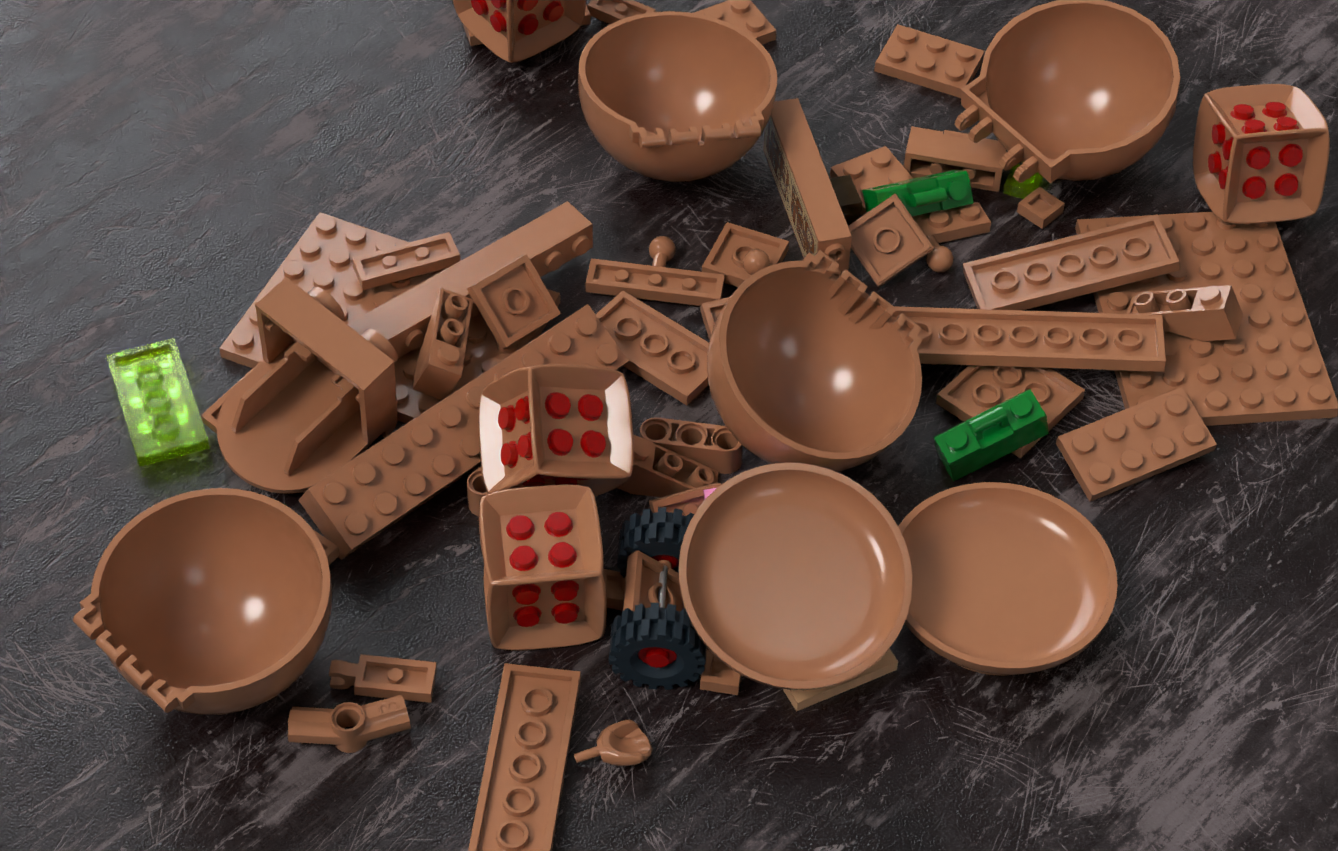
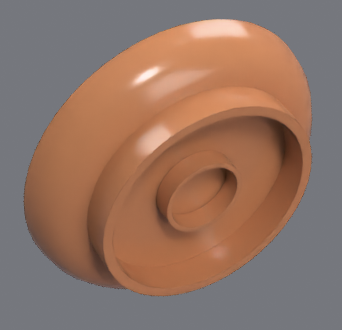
[679,462,913,690]
[898,482,1118,675]

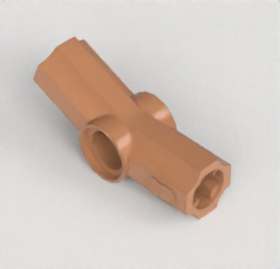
[288,695,411,753]

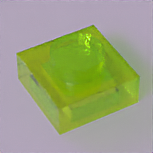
[1003,164,1044,199]

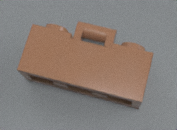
[904,126,1006,192]

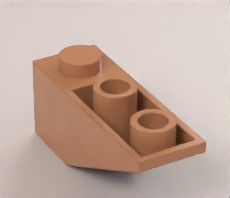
[1126,285,1243,341]
[412,287,473,400]
[618,434,719,497]

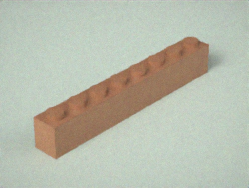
[347,201,593,358]

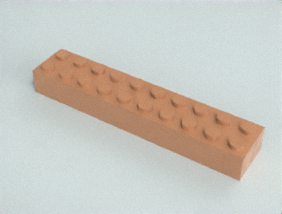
[298,304,629,560]

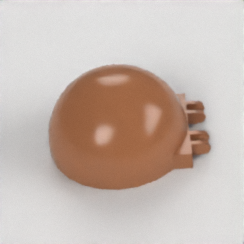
[954,0,1180,183]

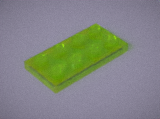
[106,338,210,467]

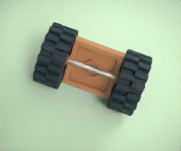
[609,507,707,690]

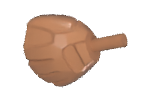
[574,720,652,766]

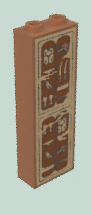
[763,98,852,277]

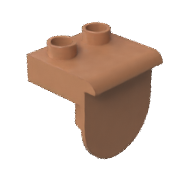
[217,277,398,493]

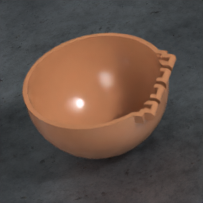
[578,11,778,182]
[707,250,923,472]
[73,488,332,715]

